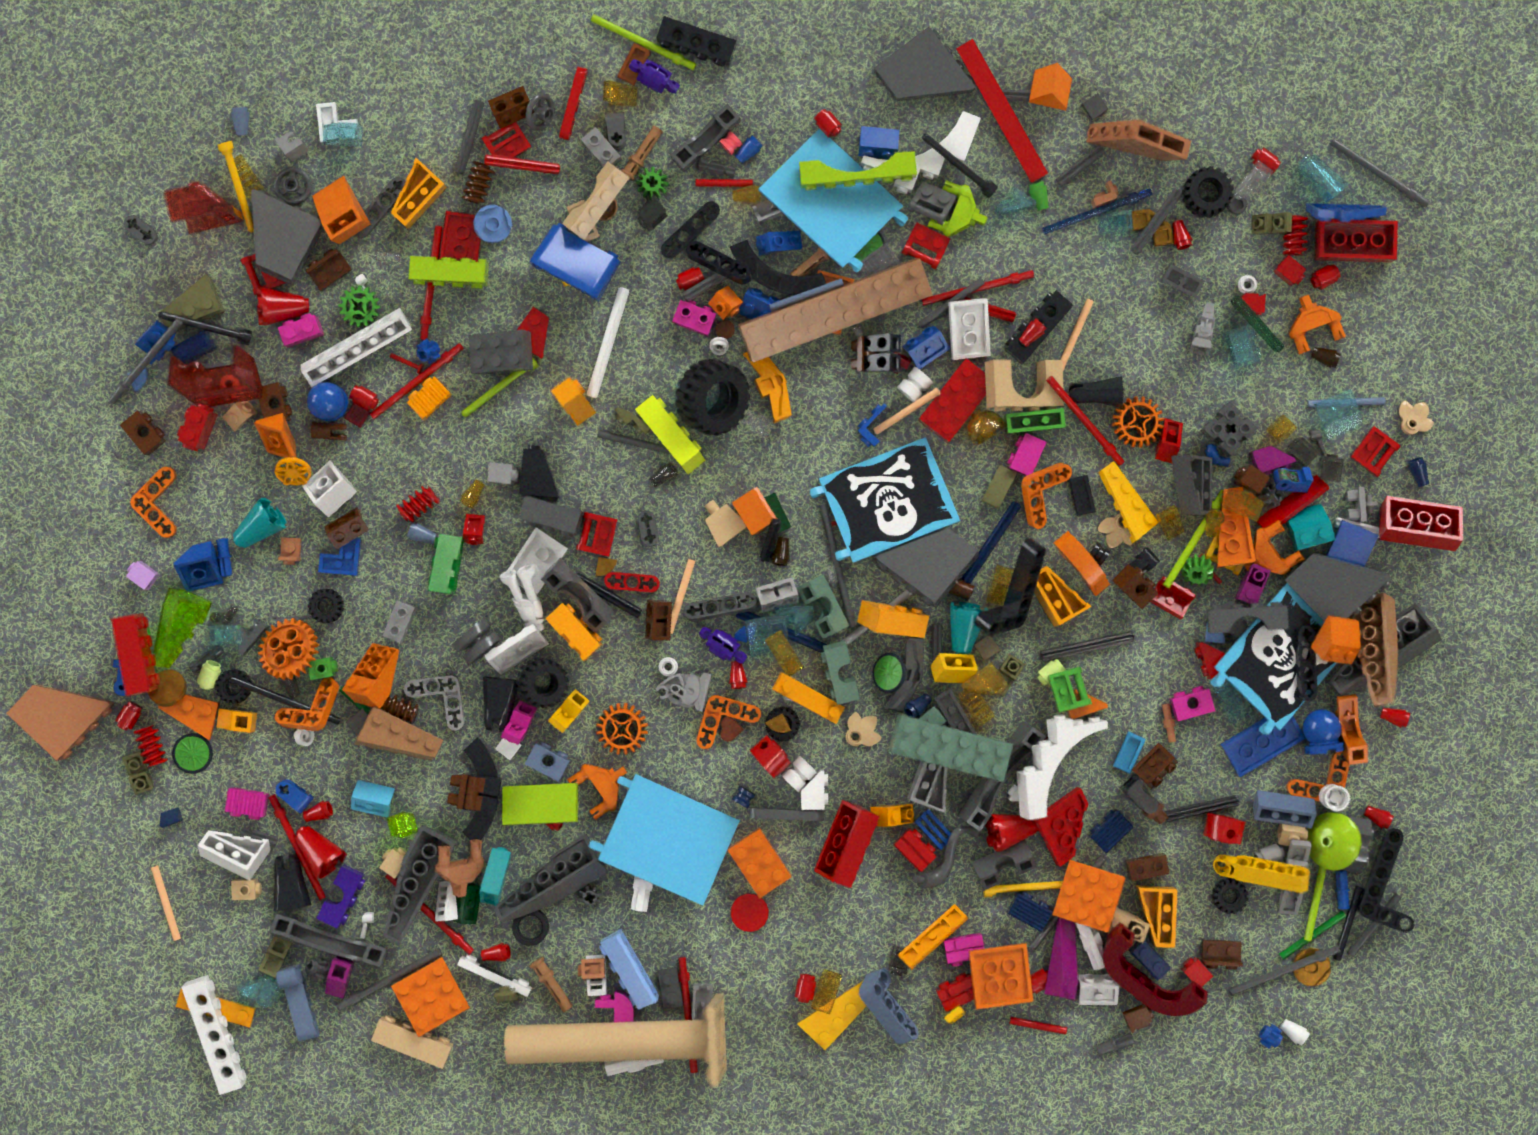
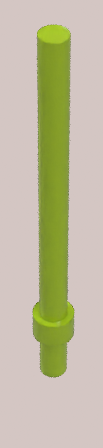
[591,14,697,71]
[1163,490,1223,588]
[1304,838,1330,941]

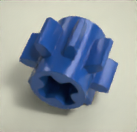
[416,338,440,364]
[1258,1024,1283,1049]

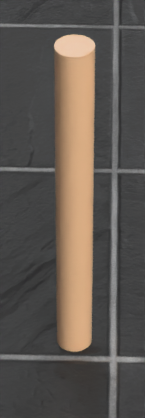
[1060,299,1094,371]
[873,387,941,435]
[671,559,695,634]
[151,866,181,941]

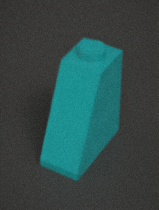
[480,847,511,906]

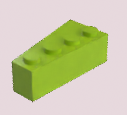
[409,256,489,289]

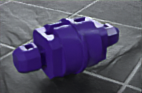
[629,59,680,94]
[699,627,748,664]

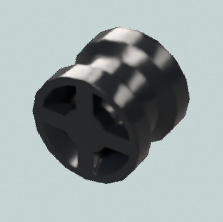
[1089,542,1111,566]

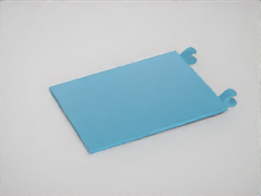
[758,128,908,273]
[589,774,740,906]

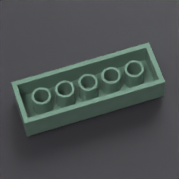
[888,714,1013,782]

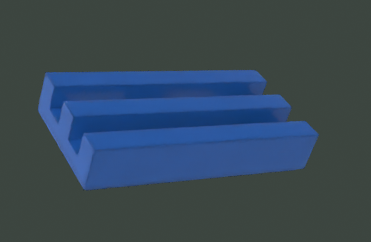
[914,809,951,850]

